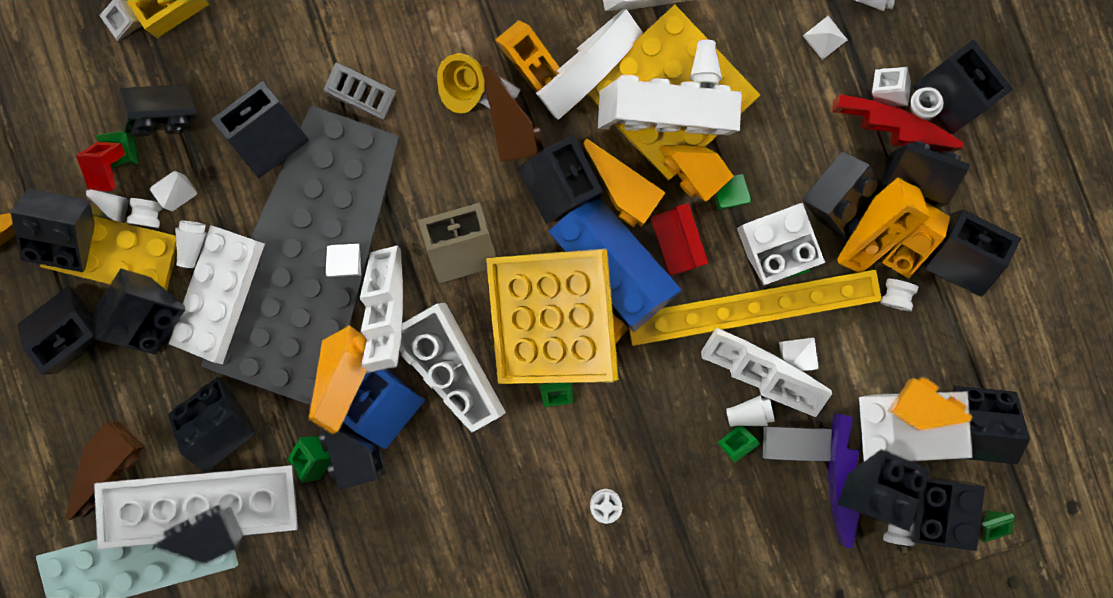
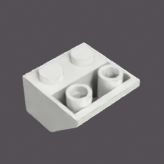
[737,203,825,285]

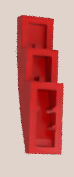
[832,94,963,153]

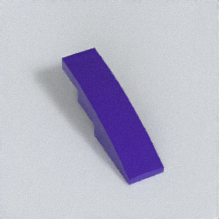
[828,413,860,549]

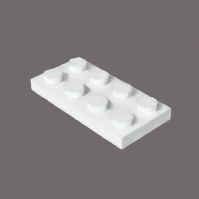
[169,225,265,364]

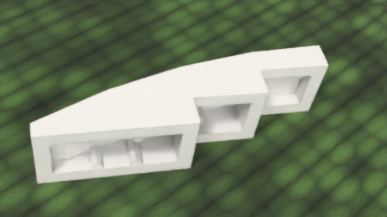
[536,8,643,120]
[360,245,403,372]
[701,328,832,417]

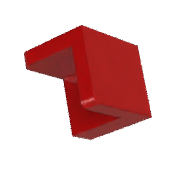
[76,142,125,192]

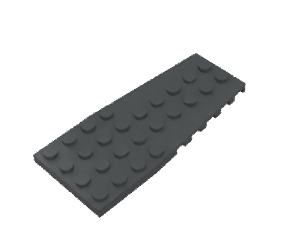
[201,106,400,405]

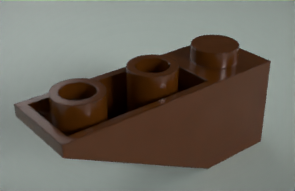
[65,421,145,520]

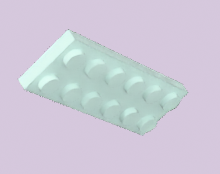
[36,539,238,598]

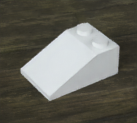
[859,392,972,461]

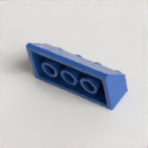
[549,197,682,332]

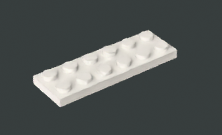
[94,465,298,549]

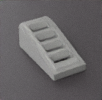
[324,63,397,120]

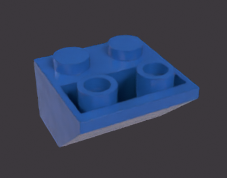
[343,369,426,449]

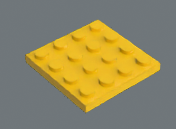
[586,5,760,181]
[486,249,618,384]

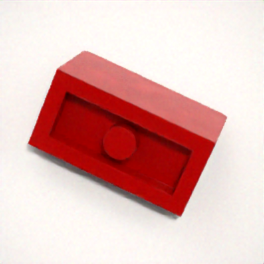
[651,203,708,276]

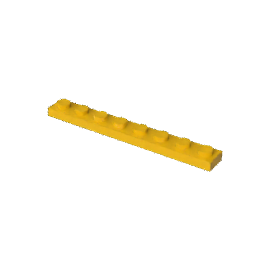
[628,270,882,346]

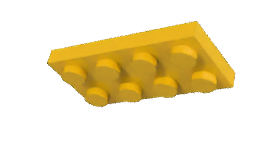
[40,215,177,291]

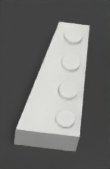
[598,75,742,135]
[399,303,506,432]

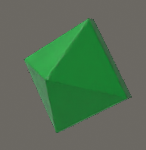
[540,382,574,407]
[717,426,760,463]
[980,510,1015,543]

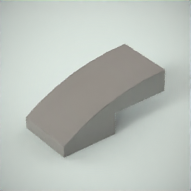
[763,426,832,461]

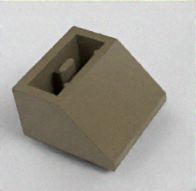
[418,203,497,284]

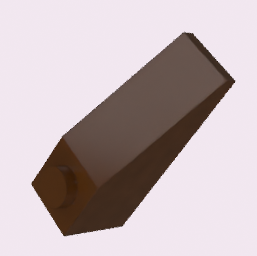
[482,62,542,162]

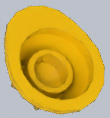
[437,53,486,114]

